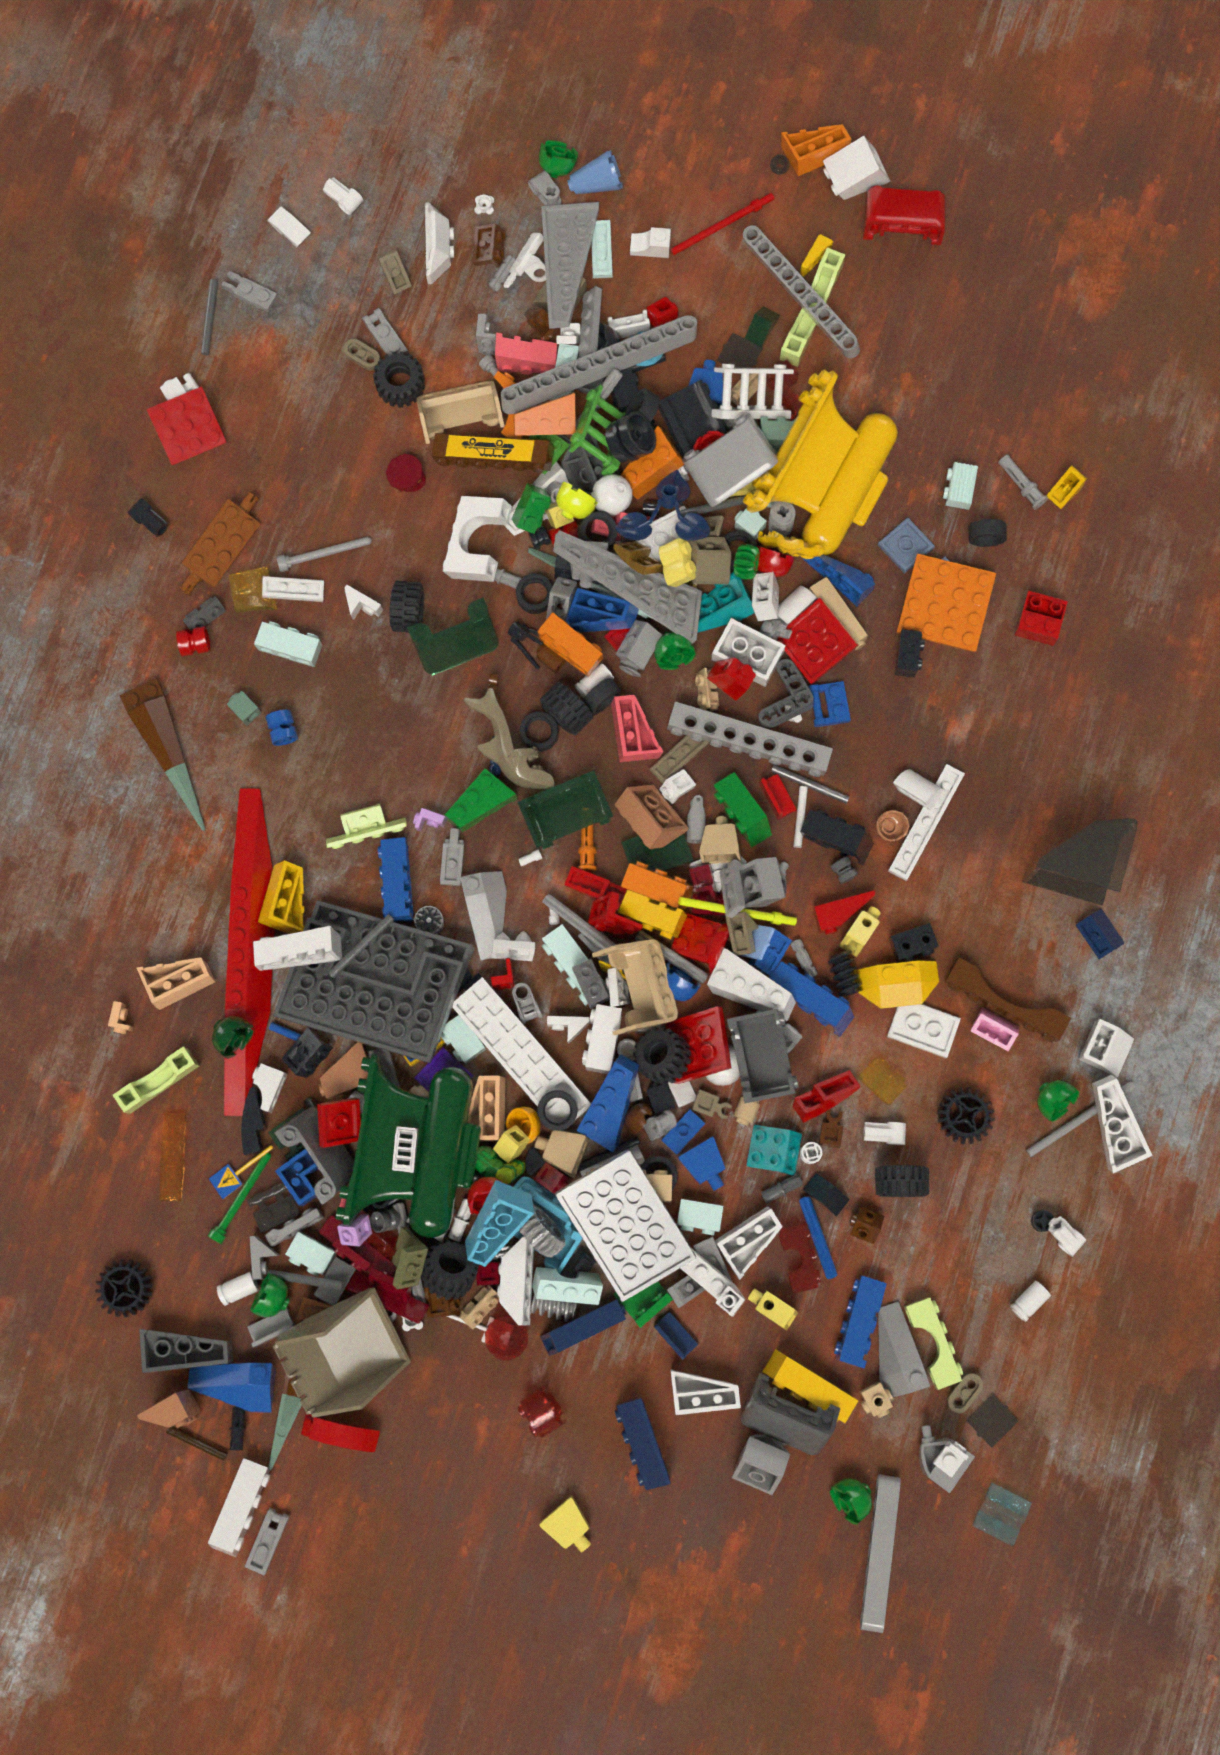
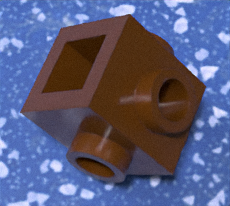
[849,1207,884,1244]

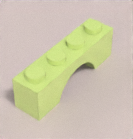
[113,1047,200,1114]
[904,1297,963,1390]

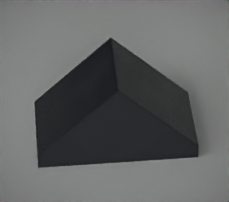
[803,1173,849,1217]

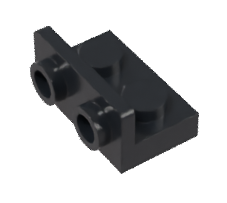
[282,1028,333,1078]

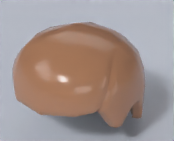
[876,810,910,842]

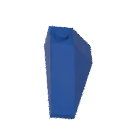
[800,554,875,607]
[188,1363,276,1413]

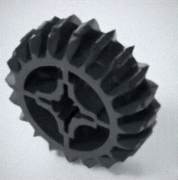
[937,1087,995,1144]
[95,1259,154,1318]

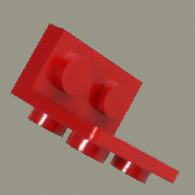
[588,892,643,939]

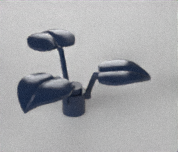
[615,470,710,541]

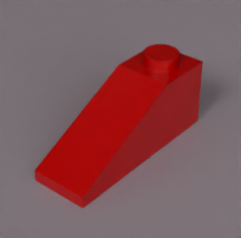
[813,891,875,935]

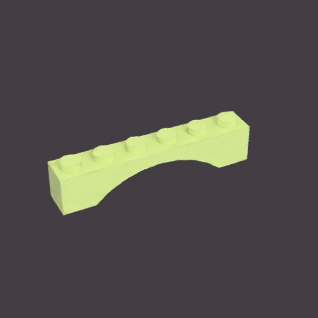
[780,248,845,367]

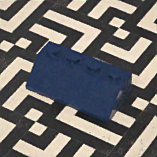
[614,1396,671,1490]

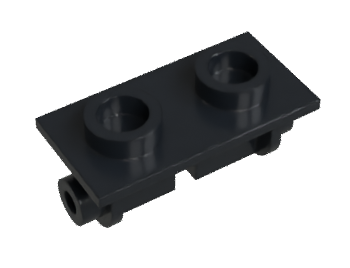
[560,1248,596,1279]

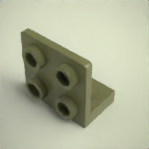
[392,1227,428,1289]

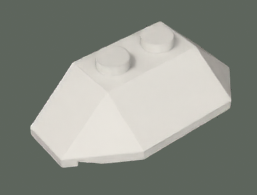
[425,202,455,284]
[497,1237,534,1325]

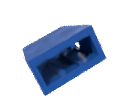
[689,360,723,408]
[678,1137,726,1191]

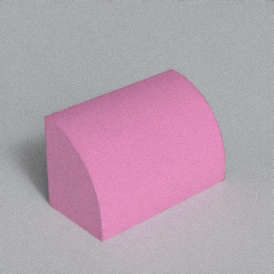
[971,1007,1020,1051]

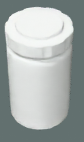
[575,663,614,698]
[217,1271,259,1306]
[1010,1280,1051,1322]

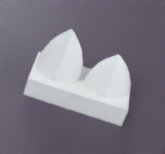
[491,931,535,961]

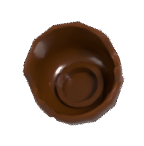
[624,1103,653,1136]

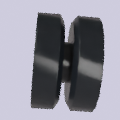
[605,411,656,464]

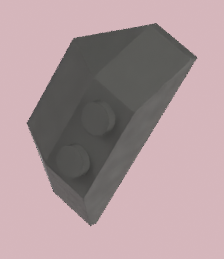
[561,433,604,508]

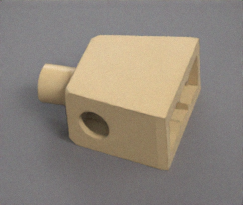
[699,816,741,864]
[535,1130,589,1178]

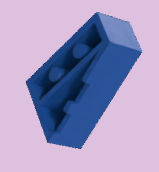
[565,588,639,633]

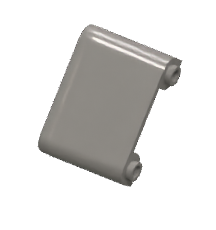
[682,413,778,507]

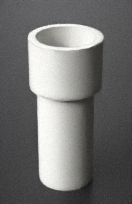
[518,849,542,867]
[549,908,560,925]

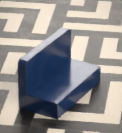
[1076,909,1124,959]
[654,1312,698,1360]

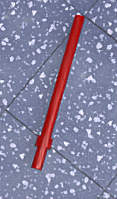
[670,193,775,256]

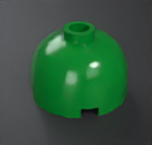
[538,140,578,178]
[654,631,696,670]
[1037,1080,1080,1122]
[250,1273,290,1318]
[830,1478,872,1525]

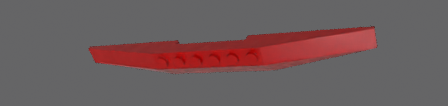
[224,788,275,1116]

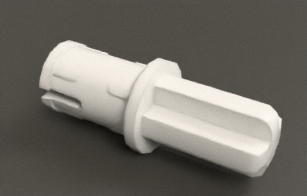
[448,1199,471,1242]

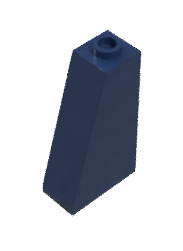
[540,1300,626,1356]

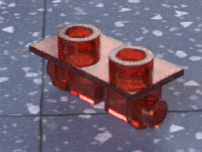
[365,1219,397,1261]

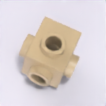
[859,1382,894,1418]

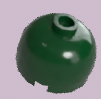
[212,1016,254,1059]

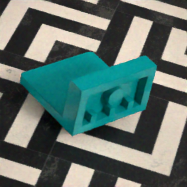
[747,1125,802,1176]

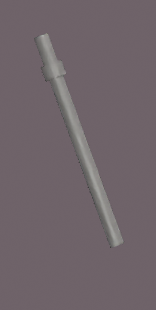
[1026,1081,1136,1157]

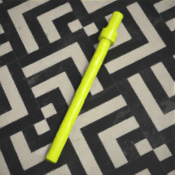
[678,897,797,926]

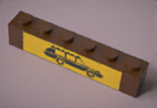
[431,433,554,473]

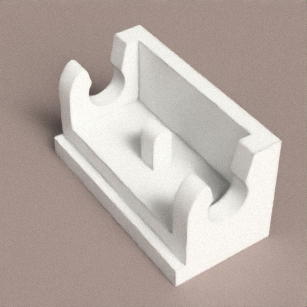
[607,310,650,339]

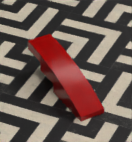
[564,866,628,910]

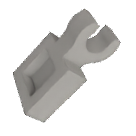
[759,619,792,641]

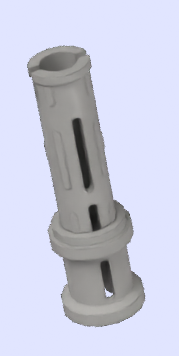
[998,455,1048,510]

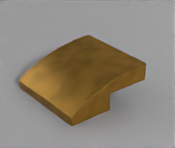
[613,541,663,575]

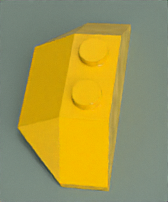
[853,961,939,1009]

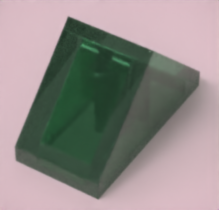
[744,306,780,349]

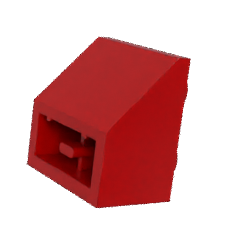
[1014,591,1068,646]

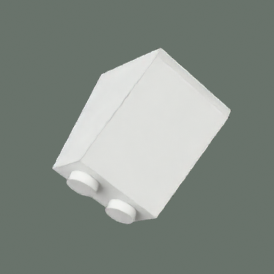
[823,136,890,200]

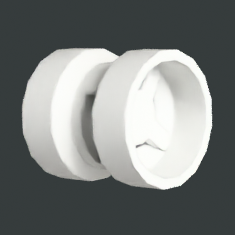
[800,1142,822,1164]

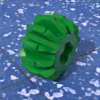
[733,544,760,580]

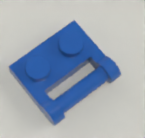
[808,681,851,727]

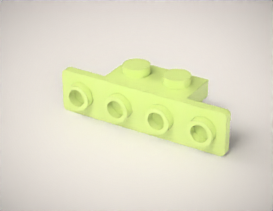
[326,804,407,849]

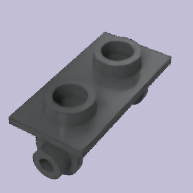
[183,596,226,632]

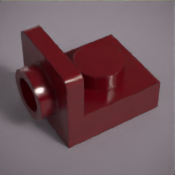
[534,1162,572,1194]
[476,1262,501,1286]

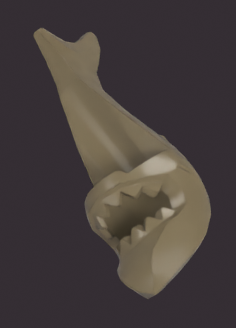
[463,688,554,789]

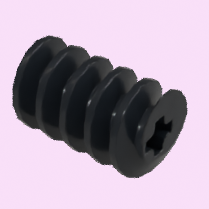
[828,950,863,997]

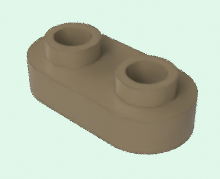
[344,339,380,371]
[947,1373,983,1413]

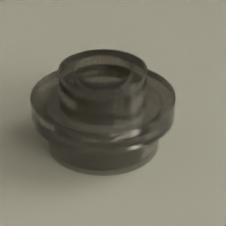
[770,155,789,175]

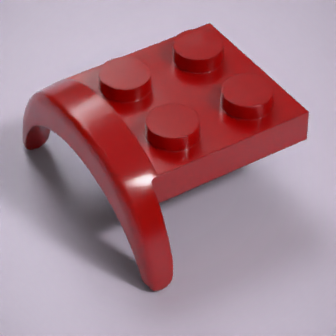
[671,913,729,975]

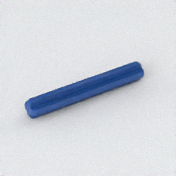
[799,1196,837,1279]

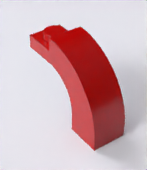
[301,1413,380,1453]

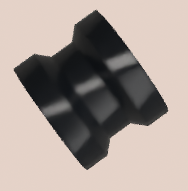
[528,525,551,550]
[1030,1210,1054,1232]

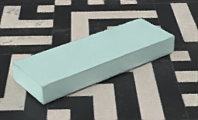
[592,220,613,278]

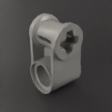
[528,171,561,206]
[512,983,543,1025]
[644,1110,676,1142]

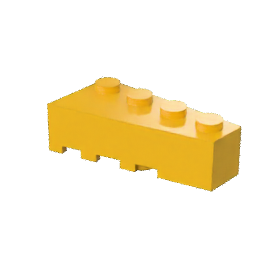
[762,1349,858,1423]

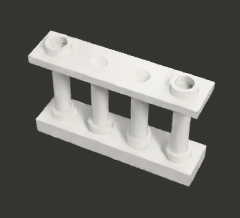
[712,364,794,419]

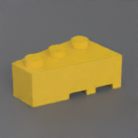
[258,860,305,934]

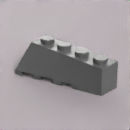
[139,1329,233,1373]

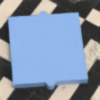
[737,925,775,960]

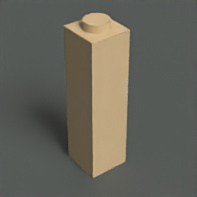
[809,577,868,651]

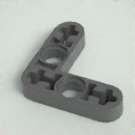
[758,659,814,729]

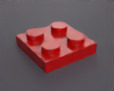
[317,1098,361,1148]

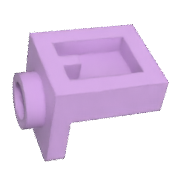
[413,808,447,832]
[337,1214,372,1246]

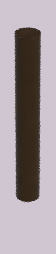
[166,1426,228,1461]

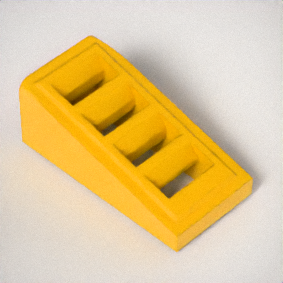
[800,234,833,277]

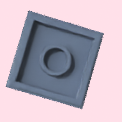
[878,518,935,574]

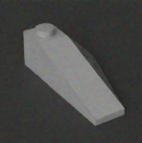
[460,871,507,961]
[878,1302,930,1397]

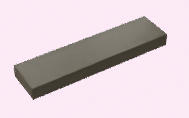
[649,725,715,784]

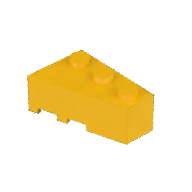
[618,890,687,940]

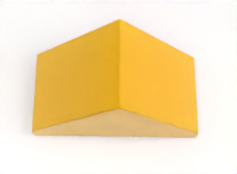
[1046,466,1087,509]

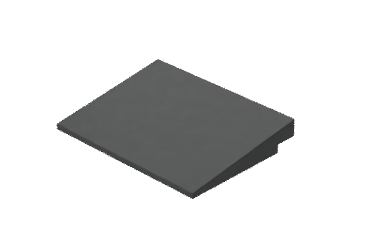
[273,900,475,1064]

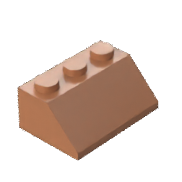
[615,785,689,849]
[137,1389,202,1428]

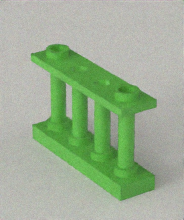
[569,384,625,476]

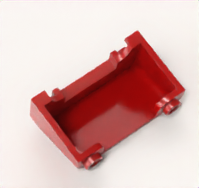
[863,186,945,245]

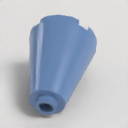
[567,150,623,194]

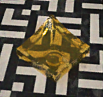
[229,566,278,613]

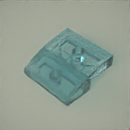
[972,1483,1032,1546]

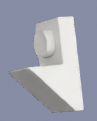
[345,585,383,620]
[547,1016,590,1044]

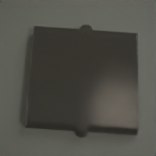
[717,333,763,368]
[966,1394,1018,1448]

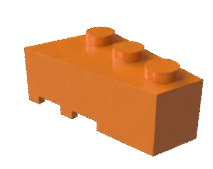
[781,124,851,176]
[514,392,576,435]
[620,426,684,499]
[538,612,603,677]
[621,861,694,910]

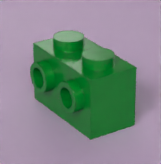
[511,483,551,534]

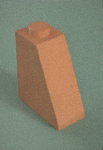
[318,1042,368,1100]

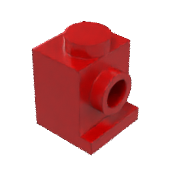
[646,297,678,328]

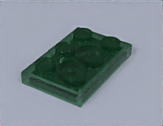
[621,833,693,871]

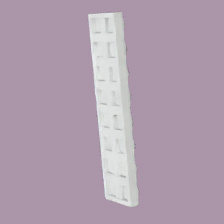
[452,977,591,1131]

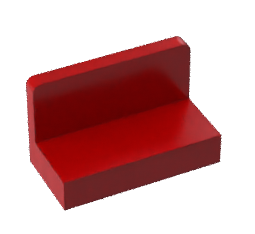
[759,774,797,820]
[491,958,515,991]

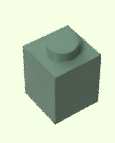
[227,691,261,726]

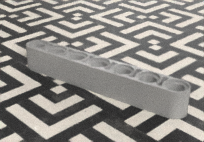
[860,1474,901,1633]

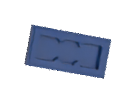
[661,1110,705,1155]

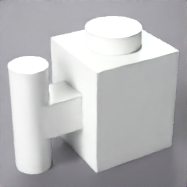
[160,373,199,401]

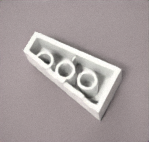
[1092,1075,1152,1173]
[208,1458,271,1557]

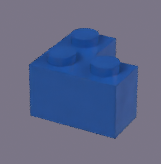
[275,1149,319,1206]

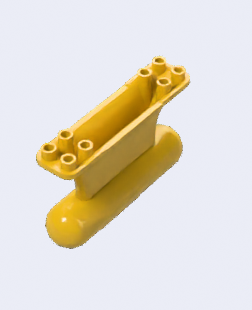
[743,369,898,556]

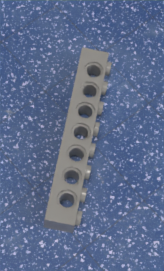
[667,702,833,777]

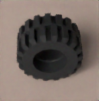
[373,351,425,408]
[389,581,424,633]
[540,682,593,736]
[633,1027,692,1085]
[875,1165,930,1197]
[421,1240,479,1300]

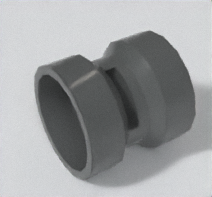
[831,856,859,884]
[370,1209,400,1233]

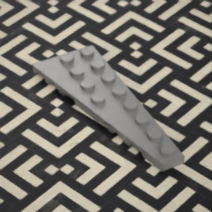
[541,202,599,329]
[553,530,702,644]

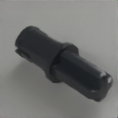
[229,1406,246,1451]

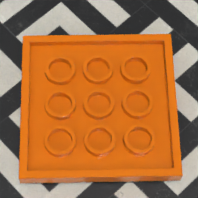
[896,554,996,653]

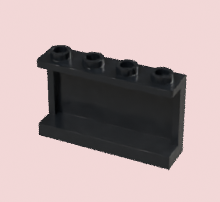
[658,380,728,458]

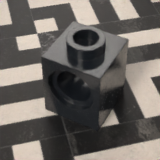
[646,1083,675,1115]

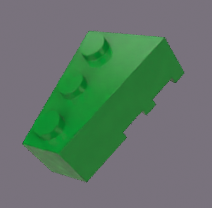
[445,769,517,833]
[714,772,772,848]

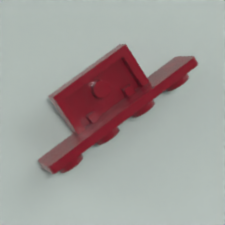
[319,1216,397,1276]
[345,1268,429,1324]

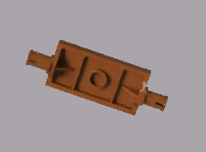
[179,492,260,596]

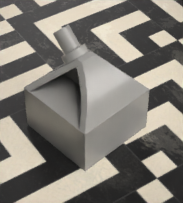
[740,857,789,909]
[919,1425,975,1493]
[732,1435,790,1495]

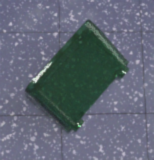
[407,597,499,675]
[517,769,614,850]

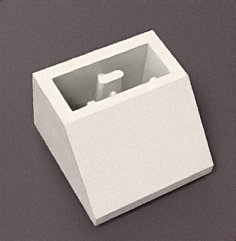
[1078,1019,1134,1077]

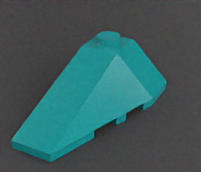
[697,572,755,633]

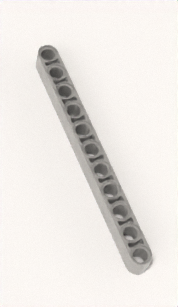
[501,315,697,414]

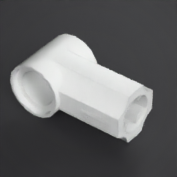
[323,177,363,215]
[863,1122,906,1145]
[1048,1216,1086,1257]

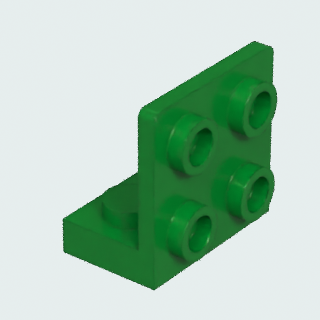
[613,1281,673,1328]

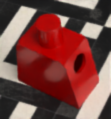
[707,657,756,701]

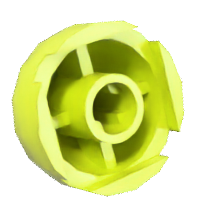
[556,482,598,520]

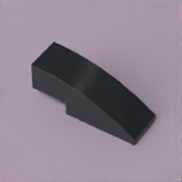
[241,1087,267,1156]

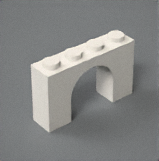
[443,496,512,582]

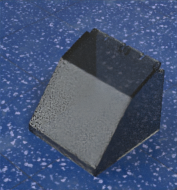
[1022,818,1138,906]

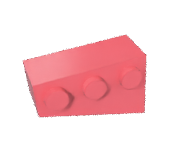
[495,332,558,375]
[611,695,663,762]

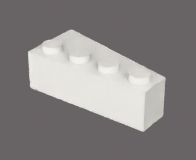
[253,926,342,971]
[707,948,796,1021]

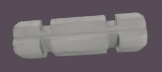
[489,255,516,291]
[791,939,817,978]

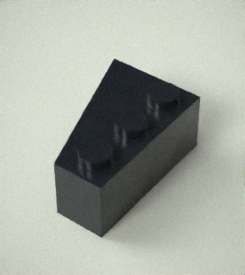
[800,810,874,866]

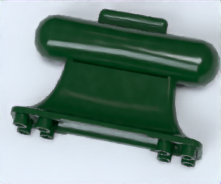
[336,1054,481,1238]

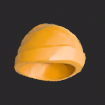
[506,1107,541,1144]

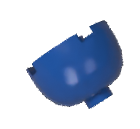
[665,963,701,1002]

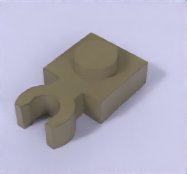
[692,1090,732,1119]

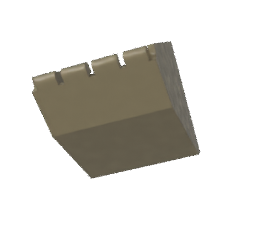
[273,1288,411,1418]

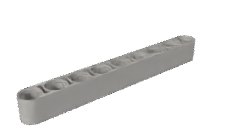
[743,225,860,358]

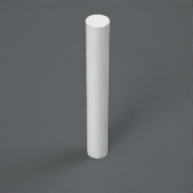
[793,786,808,848]

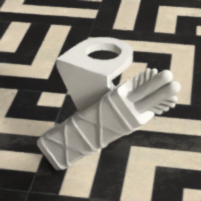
[504,233,546,288]

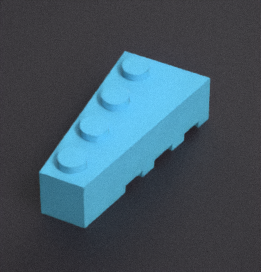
[465,1180,534,1267]

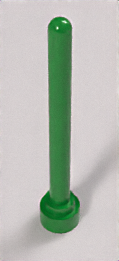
[207,1152,271,1244]

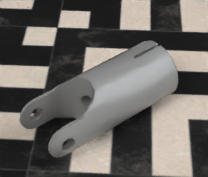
[687,795,706,844]

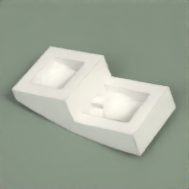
[267,207,311,248]

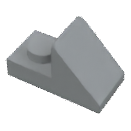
[250,1236,280,1280]
[667,1275,705,1308]

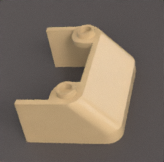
[417,381,505,444]
[592,939,678,1036]

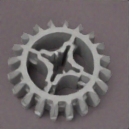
[520,1204,566,1258]

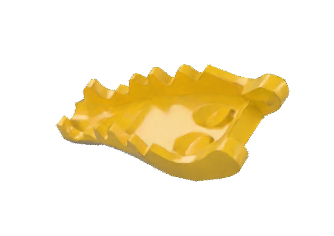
[757,531,825,559]

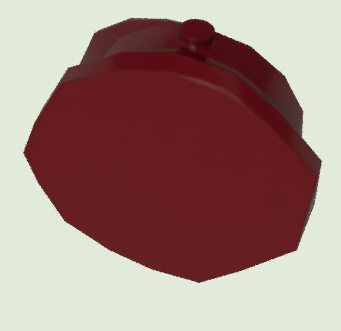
[385,453,426,492]

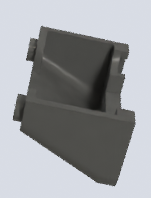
[727,1009,799,1104]
[275,1107,354,1204]
[740,1373,840,1455]

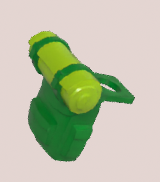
[475,1145,525,1184]

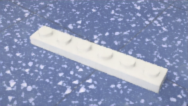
[888,764,965,881]

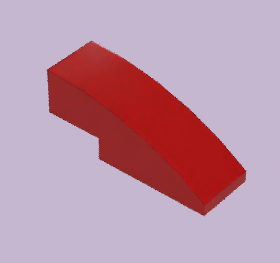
[793,1070,860,1123]

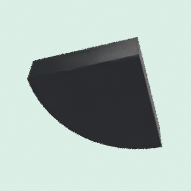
[525,1146,545,1176]

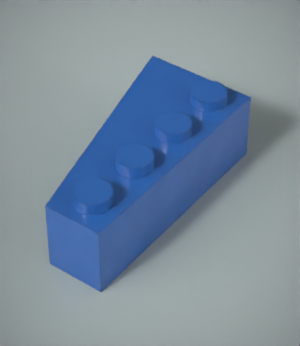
[378,837,414,923]
[769,961,854,1037]
[577,1054,639,1152]
[834,1275,887,1369]

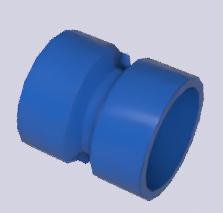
[266,710,298,746]

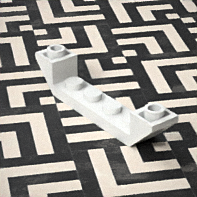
[680,1249,746,1317]

